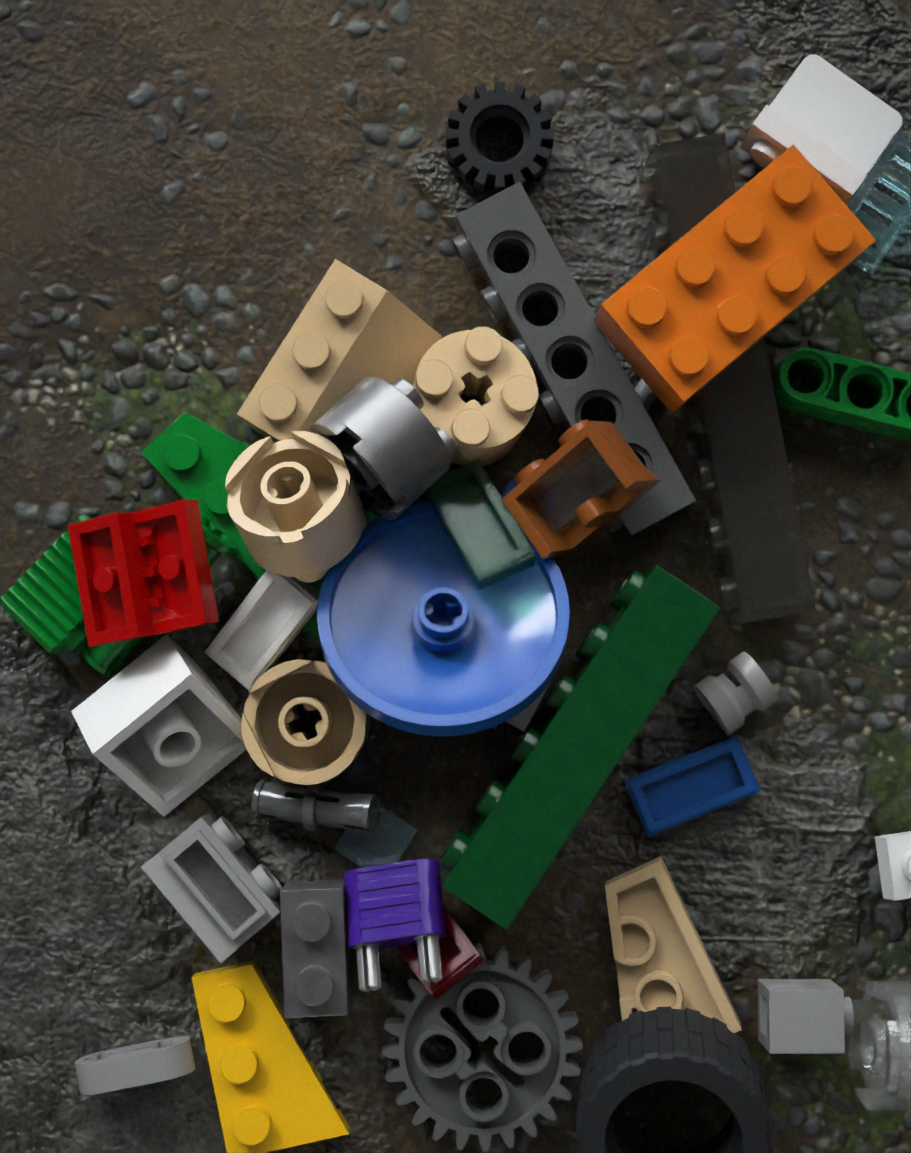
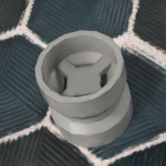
[693,651,779,735]

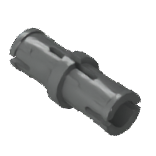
[251,780,380,834]

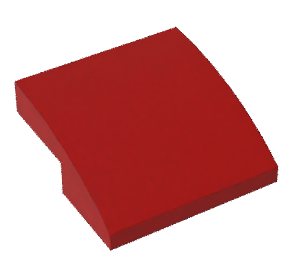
[68,499,219,647]

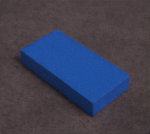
[623,735,760,837]

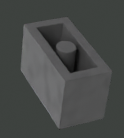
[280,879,352,1018]

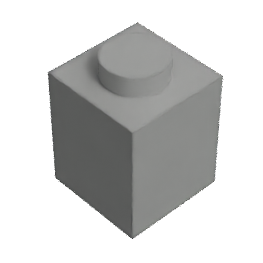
[758,979,854,1054]

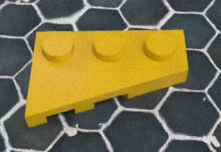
[191,961,351,1153]

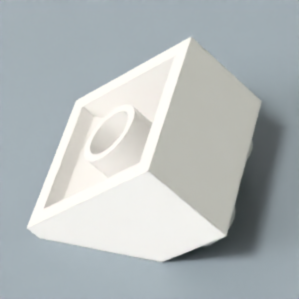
[71,634,246,817]

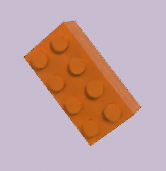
[593,144,876,414]

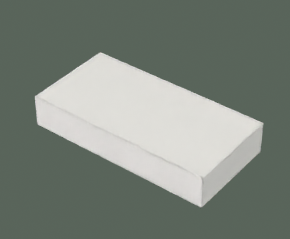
[204,570,319,691]

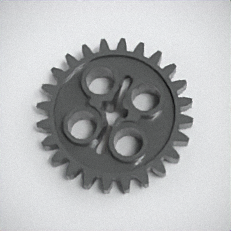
[382,943,583,1152]

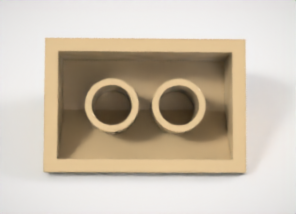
[237,259,442,442]

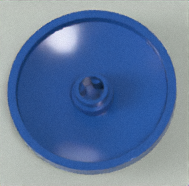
[317,501,570,737]

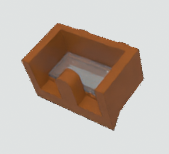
[501,419,661,559]

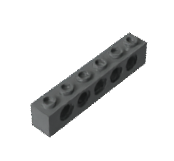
[451,182,696,541]

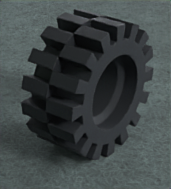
[446,81,554,199]

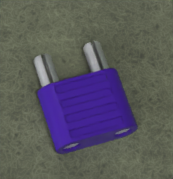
[343,859,446,992]

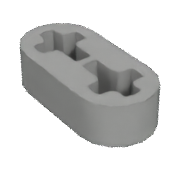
[75,1036,196,1095]

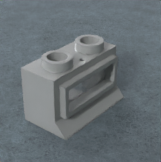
[141,813,282,963]

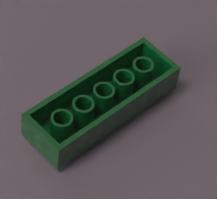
[439,565,721,930]

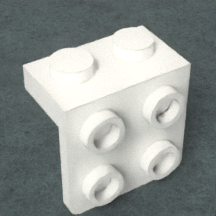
[740,54,902,204]

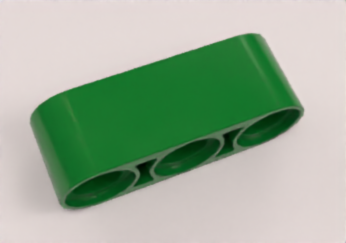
[768,348,911,441]

